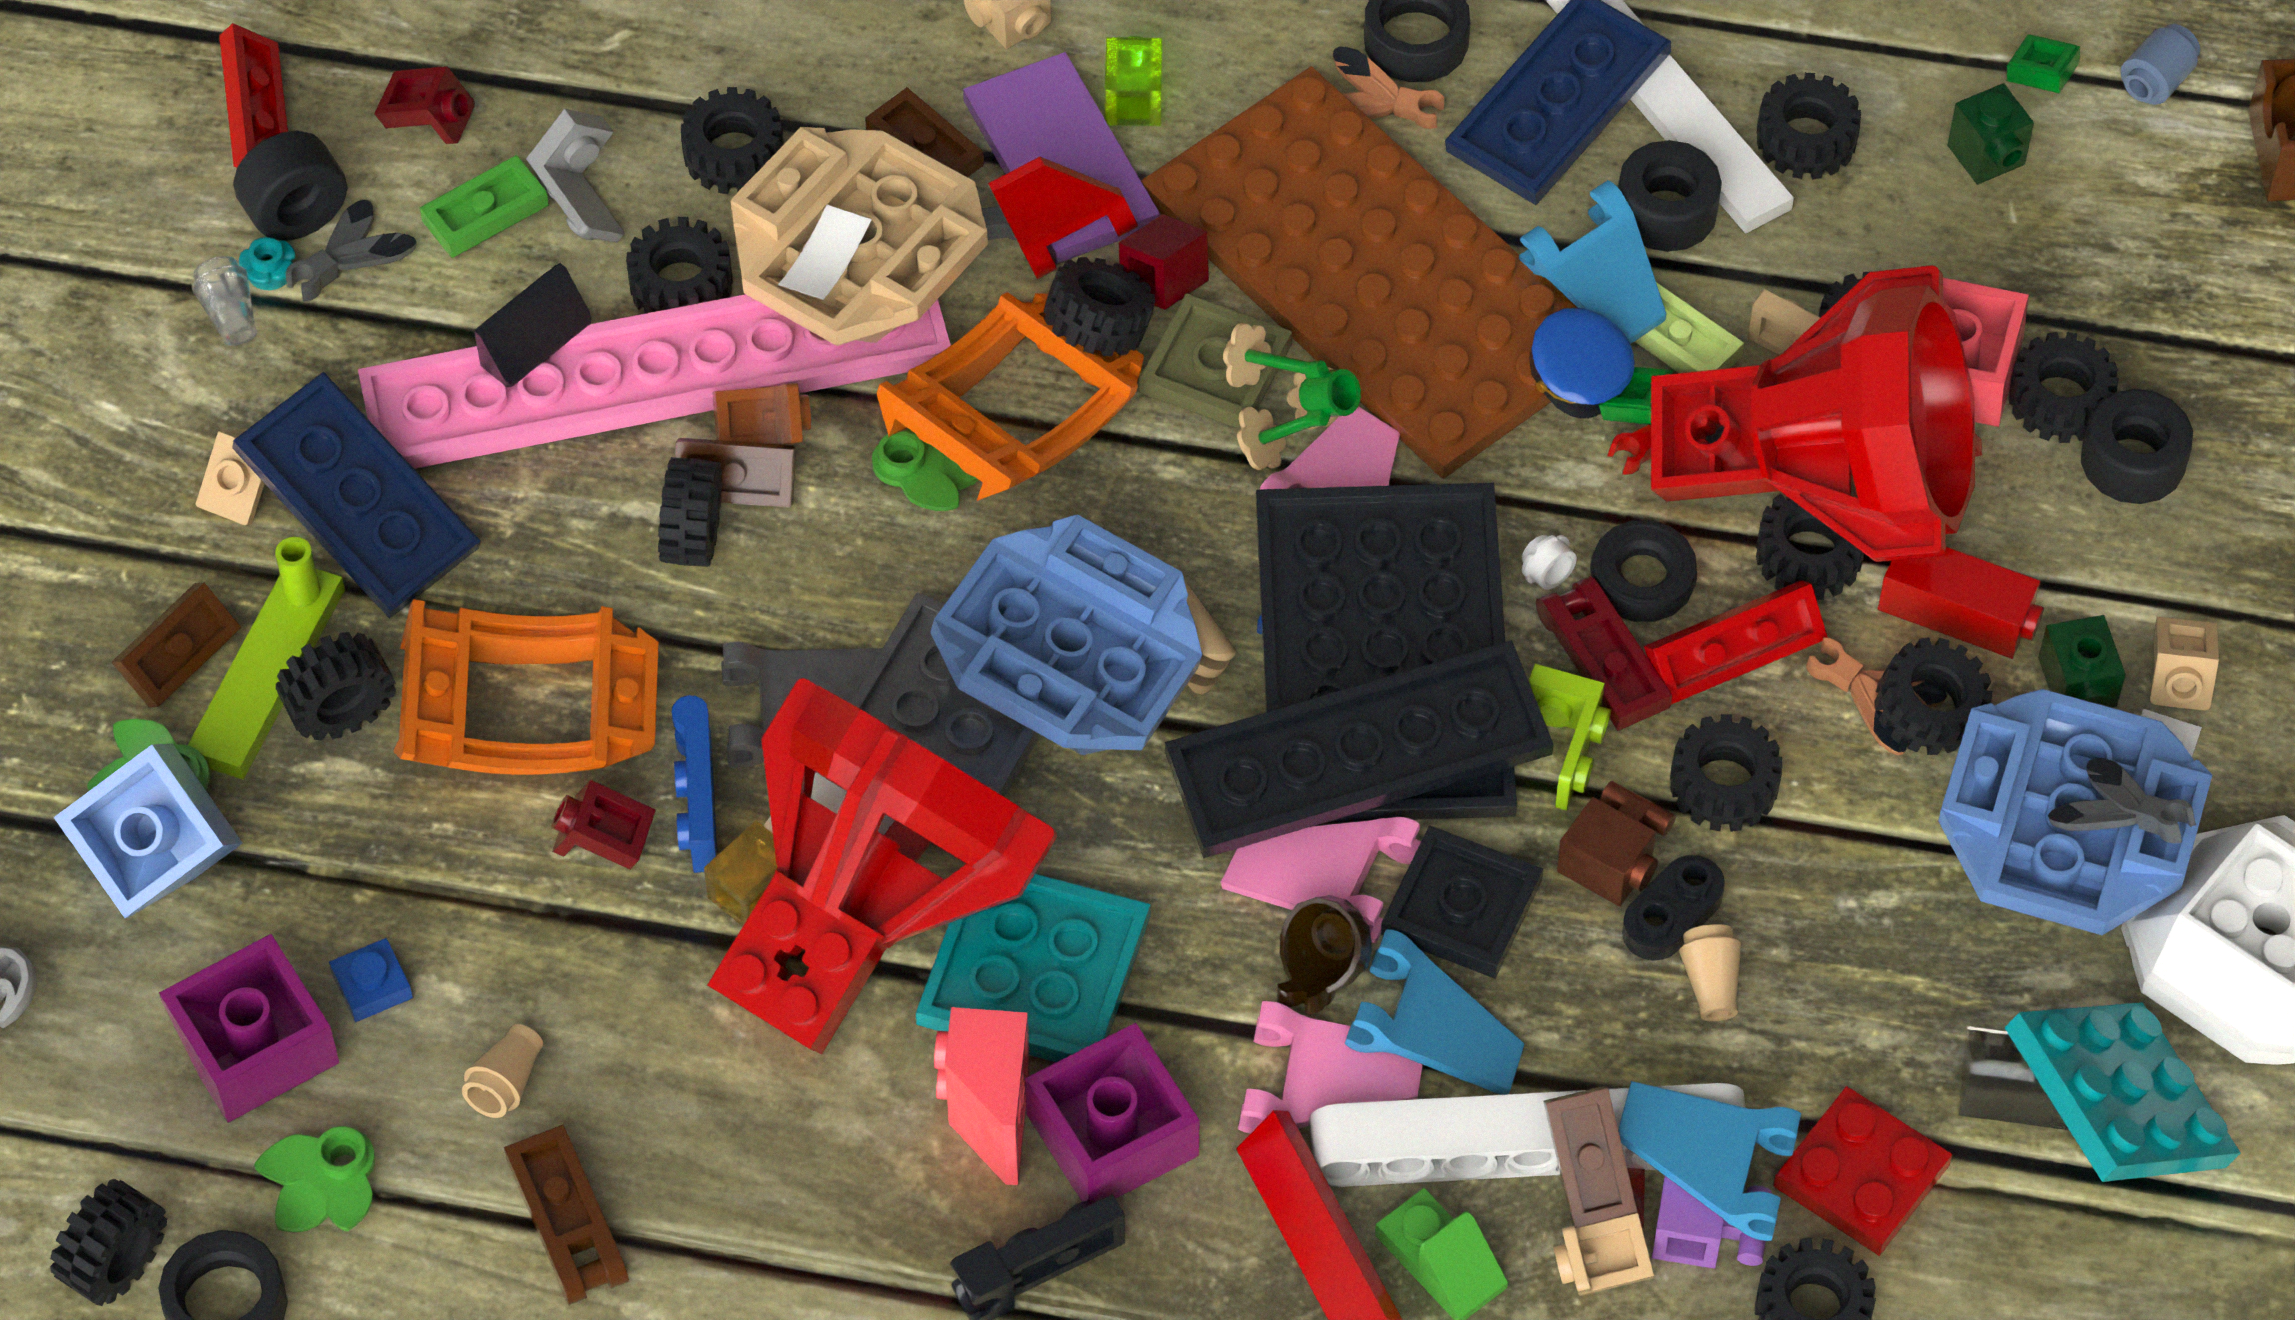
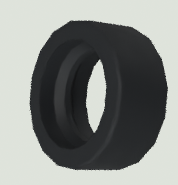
[1364,0,1470,82]
[158,1230,288,1320]

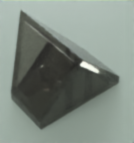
[1959,1026,2069,1130]

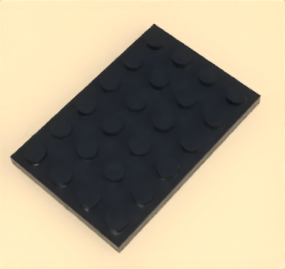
[1256,482,1517,823]

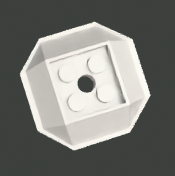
[2121,815,2295,1065]

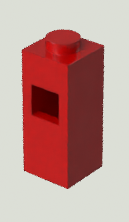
[1878,547,2044,659]

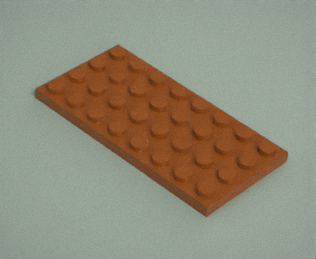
[1141,66,1578,479]

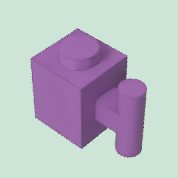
[1652,1175,1772,1269]

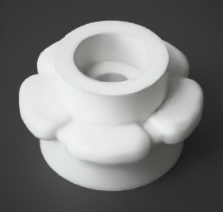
[1522,535,1577,590]

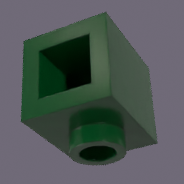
[1947,83,2034,185]
[2038,615,2126,708]

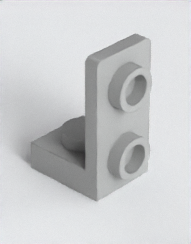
[526,109,624,243]

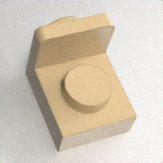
[2150,616,2219,711]

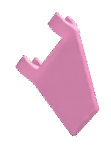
[1260,406,1400,490]
[1221,817,1421,943]
[1238,1001,1423,1134]

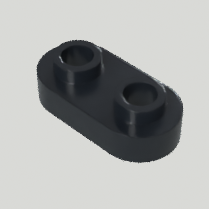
[1622,855,1725,961]

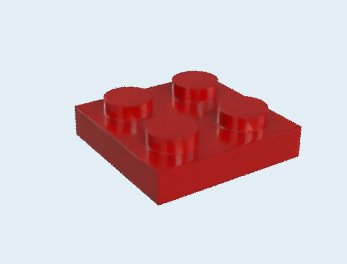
[1773,1086,1953,1256]

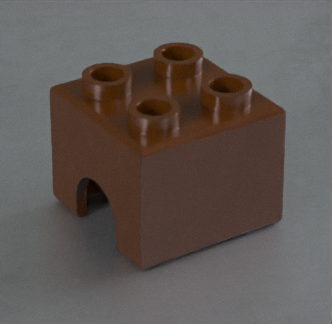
[2248,58,2295,202]

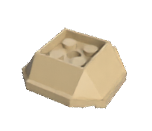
[730,127,988,346]

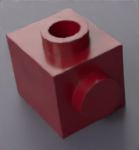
[1118,214,1209,310]

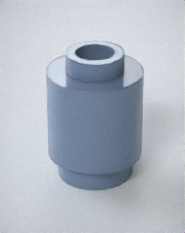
[2121,24,2200,105]

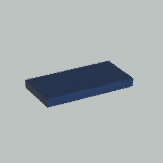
[1445,0,1671,205]
[232,371,481,619]

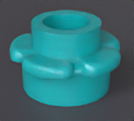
[239,237,296,290]

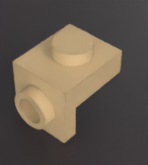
[964,0,1051,49]
[1748,289,1820,355]
[1553,1213,1654,1296]

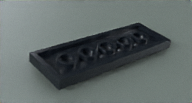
[1165,640,1554,859]

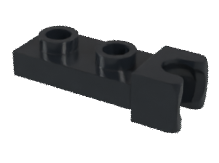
[950,1194,1125,1320]

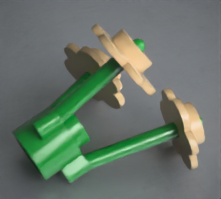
[1223,323,1361,470]

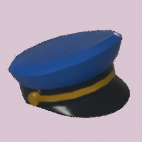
[1529,308,1635,419]

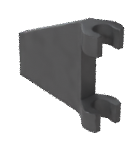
[721,642,882,768]

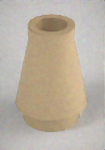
[1679,924,1741,1021]
[462,1024,543,1118]

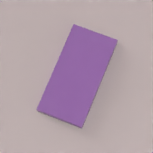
[963,52,1160,264]

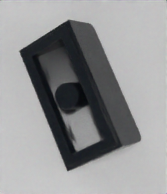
[474,263,592,387]

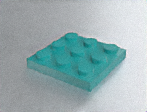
[916,874,1151,1062]
[2005,1002,2241,1182]

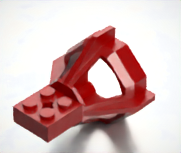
[1651,265,1982,562]
[707,678,1057,1054]

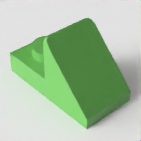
[1375,1188,1508,1320]

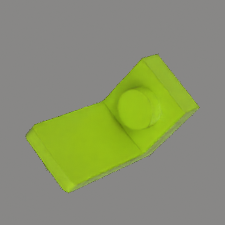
[1529,663,1611,811]

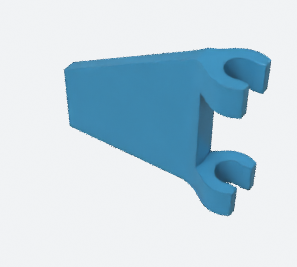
[1519,180,1666,344]
[1344,929,1525,1095]
[1618,1081,1801,1241]

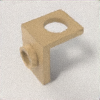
[196,429,265,525]

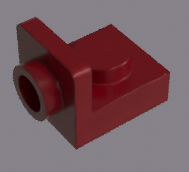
[374,66,475,144]
[551,780,656,870]

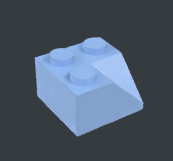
[54,743,243,918]

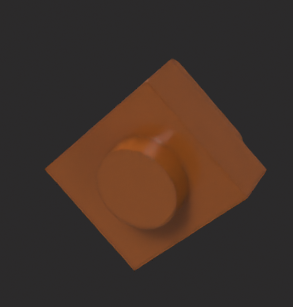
[712,383,811,445]

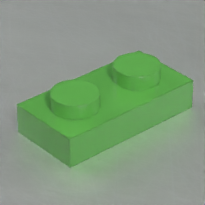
[419,155,549,258]

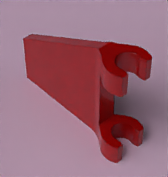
[988,156,1139,280]

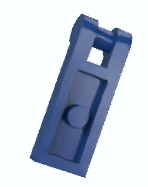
[671,695,718,873]

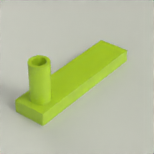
[188,537,345,780]

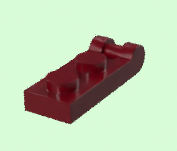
[1536,576,1672,731]

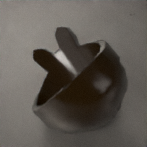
[1277,895,1372,1014]

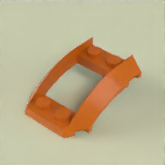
[876,292,1144,501]
[393,599,659,775]

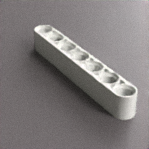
[1309,1083,1746,1187]

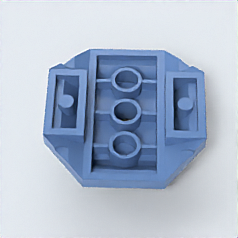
[930,514,1202,755]
[1938,689,2212,935]

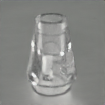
[192,256,257,346]

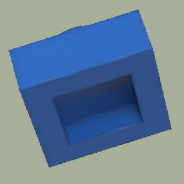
[329,938,413,1023]

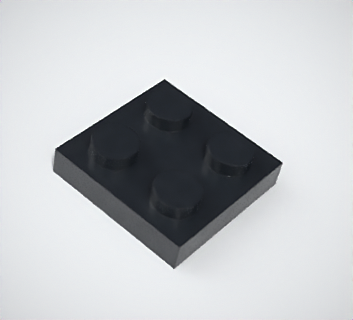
[1381,825,1544,979]

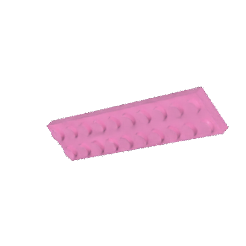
[358,294,951,469]

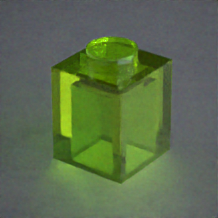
[1105,36,1162,126]

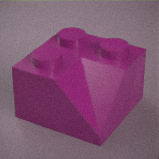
[159,934,340,1123]
[1025,1023,1200,1202]

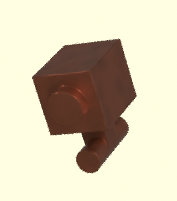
[1557,781,1676,907]

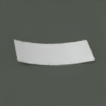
[778,205,872,300]

